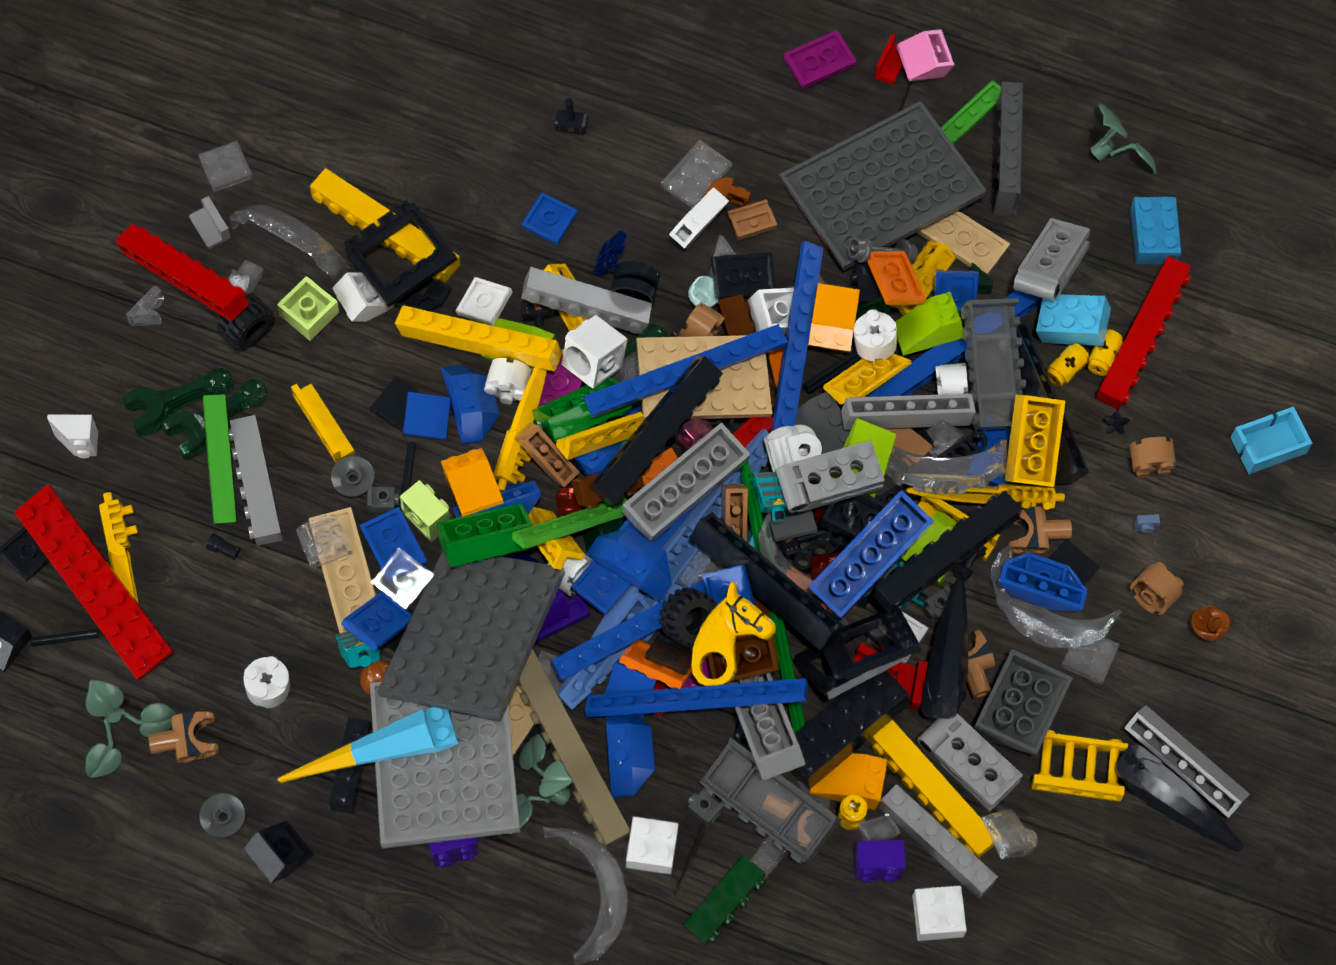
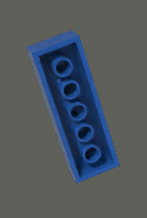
[809,490,934,619]

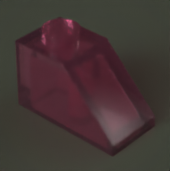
[678,416,713,450]

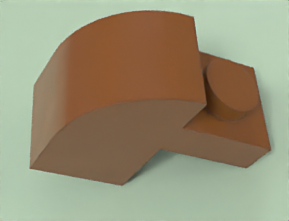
[705,177,751,216]

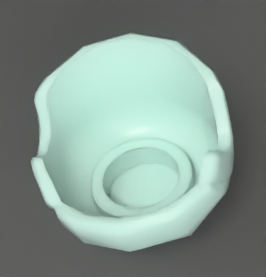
[688,276,719,308]

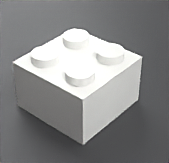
[626,817,678,874]
[913,886,966,941]

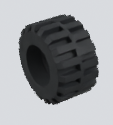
[217,293,274,350]
[659,587,717,648]

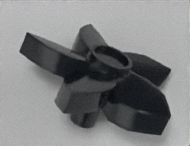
[1104,410,1130,434]

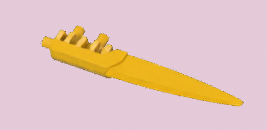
[493,367,547,492]
[906,484,1065,510]
[99,492,139,604]

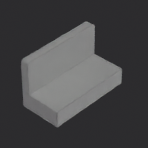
[189,196,231,249]

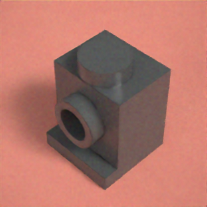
[367,485,399,514]
[924,585,951,623]
[688,790,724,829]

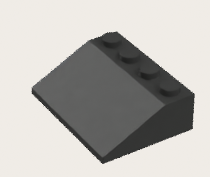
[795,392,851,485]
[974,649,1073,755]

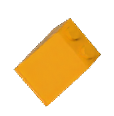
[808,283,860,353]
[441,448,504,516]
[809,754,888,810]

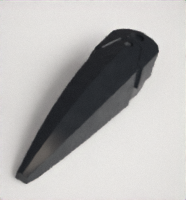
[921,580,968,719]
[1116,744,1244,852]

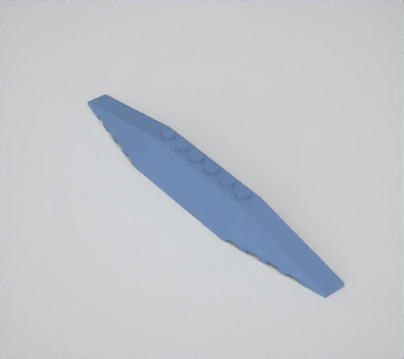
[557,429,769,710]

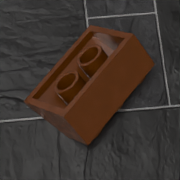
[708,634,779,682]

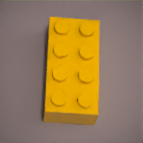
[1004,395,1065,487]

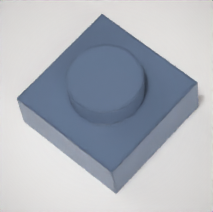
[1134,514,1160,533]

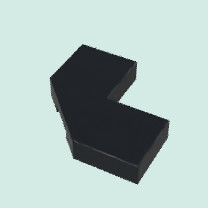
[395,279,452,311]

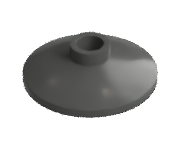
[331,456,375,497]
[199,793,245,838]

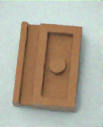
[727,199,777,241]

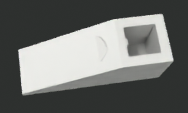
[669,187,729,249]

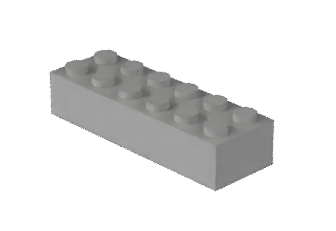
[621,422,751,542]
[729,673,806,781]

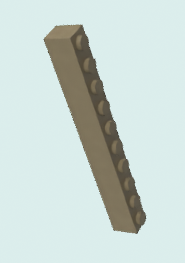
[516,649,631,848]

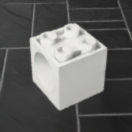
[561,315,628,389]

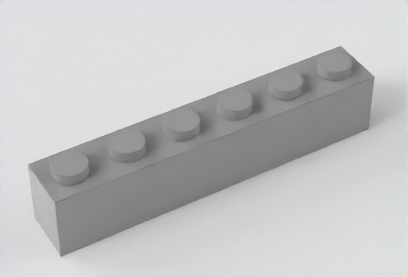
[521,267,652,335]
[841,394,976,430]
[228,415,283,546]
[1125,705,1250,818]
[879,784,998,900]

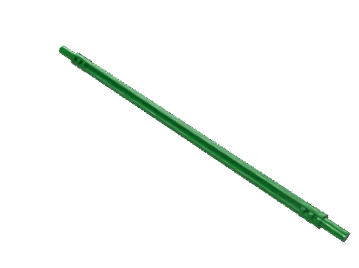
[740,461,806,734]

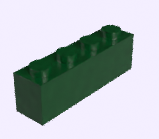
[684,855,766,946]

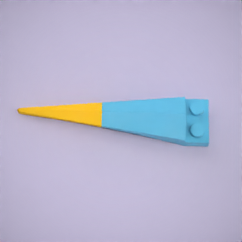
[277,707,459,783]

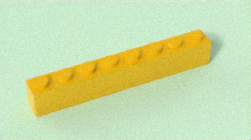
[310,168,460,283]
[395,305,562,371]
[868,720,999,859]

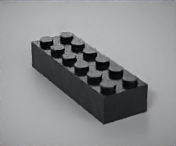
[791,670,910,790]

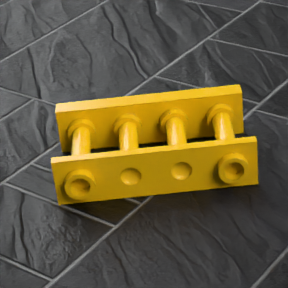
[1031,730,1128,802]

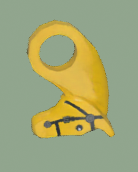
[691,582,776,686]

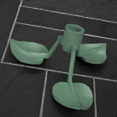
[1090,102,1157,176]
[85,680,177,778]
[509,734,573,835]

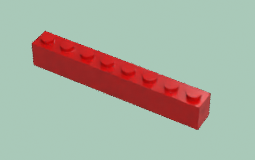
[115,223,249,322]
[1096,256,1191,410]

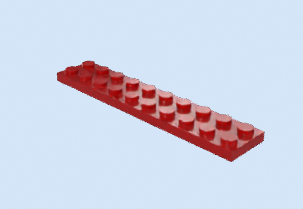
[14,484,174,680]

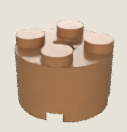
[678,302,725,337]
[1129,437,1176,477]
[1130,562,1184,615]

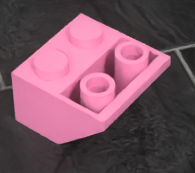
[896,30,954,81]

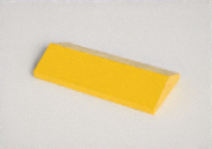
[823,353,911,405]

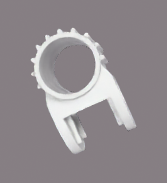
[764,424,822,472]

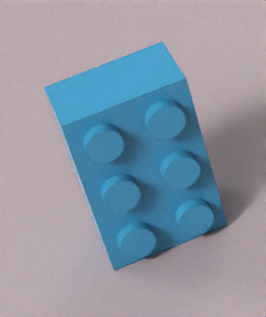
[1130,197,1181,264]

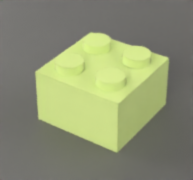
[277,276,339,341]
[400,480,451,543]

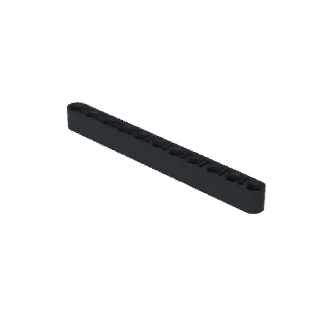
[793,431,988,576]

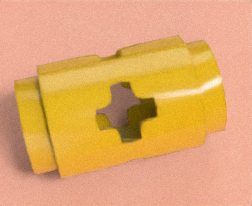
[1087,329,1123,376]
[1046,343,1089,387]
[838,795,867,830]

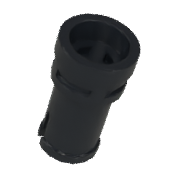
[206,533,241,560]

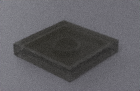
[645,634,693,675]

